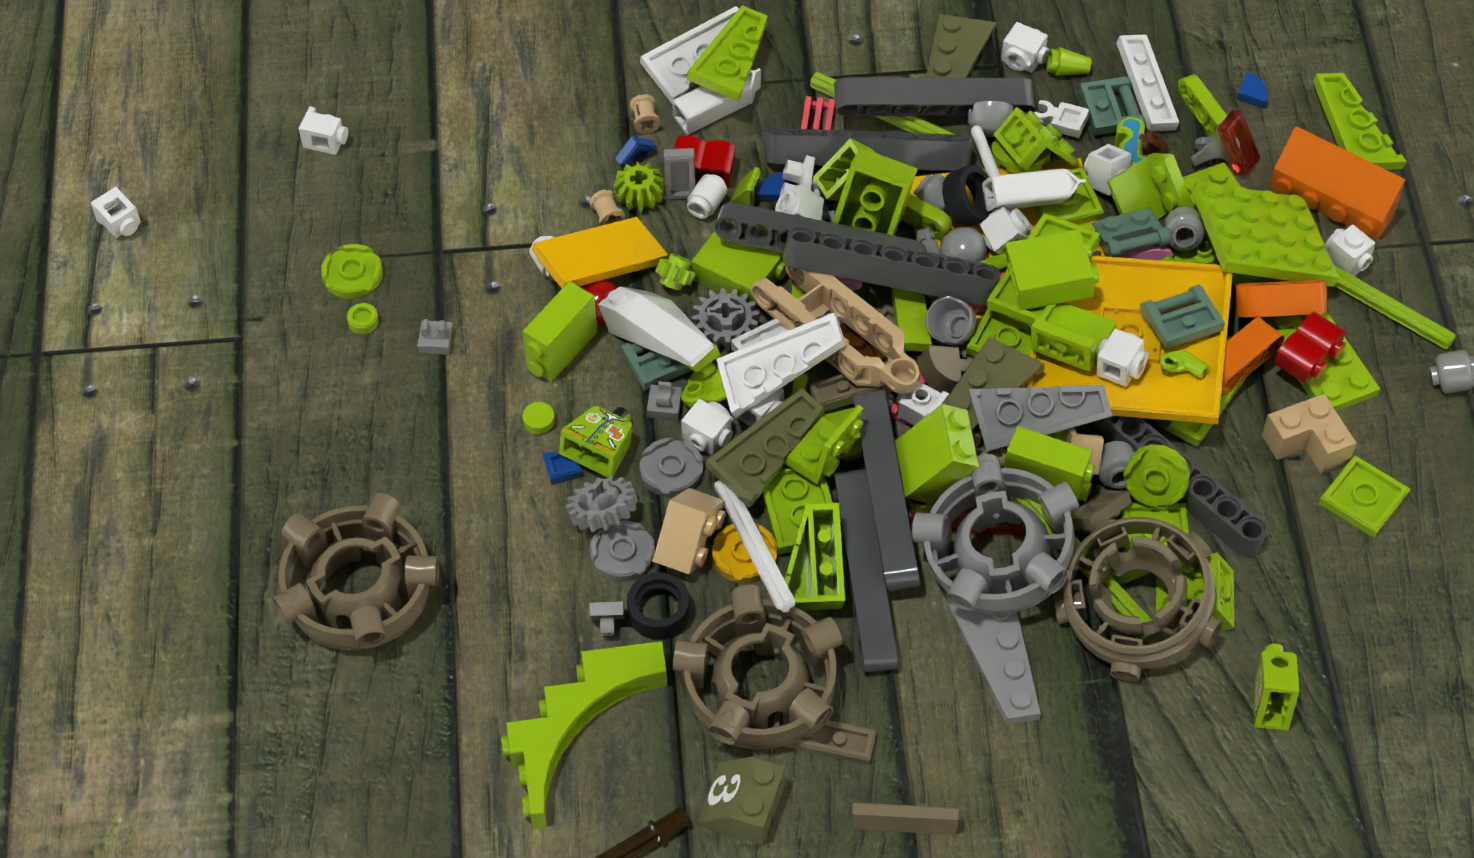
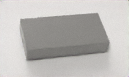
[663,148,695,199]

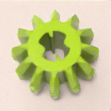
[614,161,665,213]

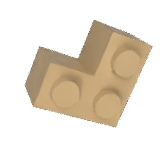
[1262,394,1357,475]
[652,488,726,574]

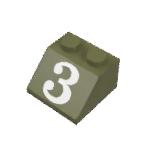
[697,757,785,845]

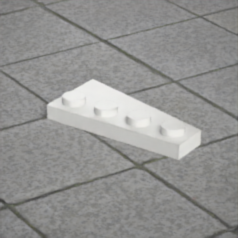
[640,6,739,104]
[716,313,846,418]

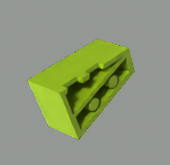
[784,503,845,611]

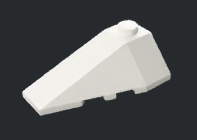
[598,286,714,367]

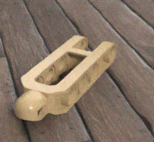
[750,264,919,394]

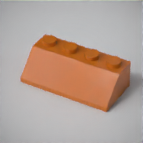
[1269,126,1406,241]

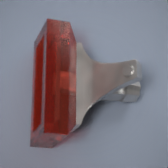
[1190,110,1260,176]

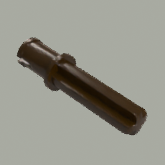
[595,806,690,858]

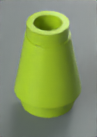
[1047,47,1092,76]

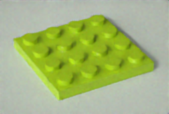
[1191,181,1339,287]

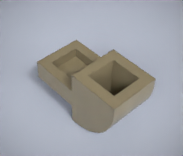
[918,345,973,395]

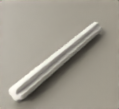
[714,480,795,613]

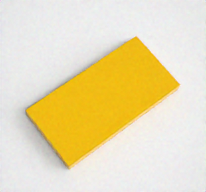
[532,217,669,288]

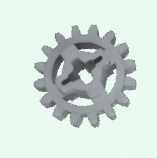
[692,288,759,351]
[566,476,638,532]

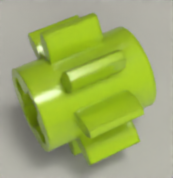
[655,253,696,291]

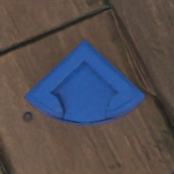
[1237,72,1268,108]
[616,136,657,165]
[757,172,788,201]
[543,452,583,485]

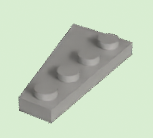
[968,385,1113,452]
[947,604,1041,724]

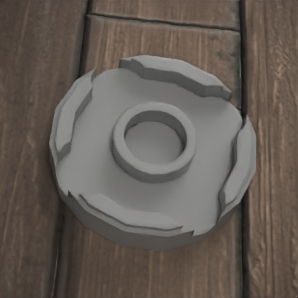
[639,438,703,497]
[590,520,655,582]

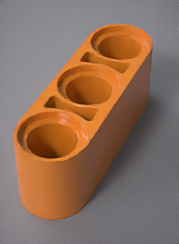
[1236,280,1327,318]
[1221,317,1284,394]

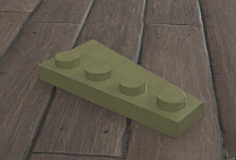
[926,14,996,78]
[944,336,1045,435]
[706,388,824,508]

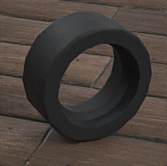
[942,165,993,226]
[627,573,690,639]

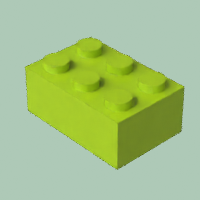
[832,147,918,236]

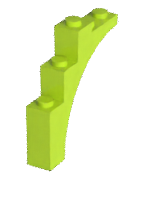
[501,641,667,829]

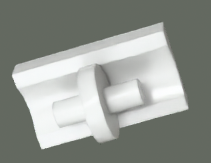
[779,155,826,199]

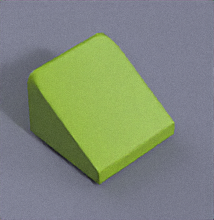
[731,167,761,206]

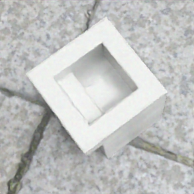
[299,106,348,155]
[91,187,141,239]
[897,382,949,425]

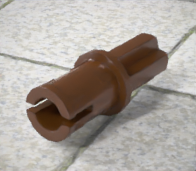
[1139,130,1170,154]

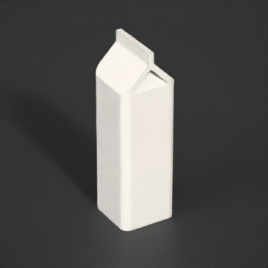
[672,68,761,135]
[982,169,1086,211]

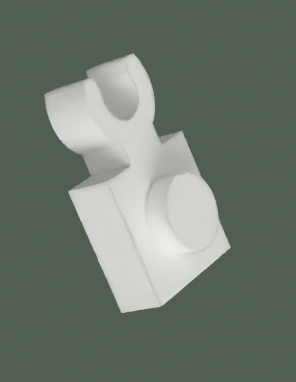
[1034,100,1089,138]

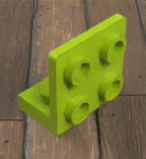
[993,107,1079,170]
[1107,153,1195,220]
[1031,302,1116,372]
[785,405,864,484]
[1156,552,1234,631]

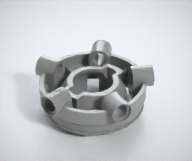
[912,454,1079,614]

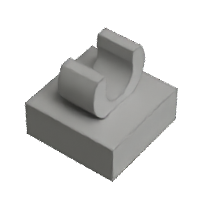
[417,319,454,355]
[647,381,682,421]
[589,601,624,636]

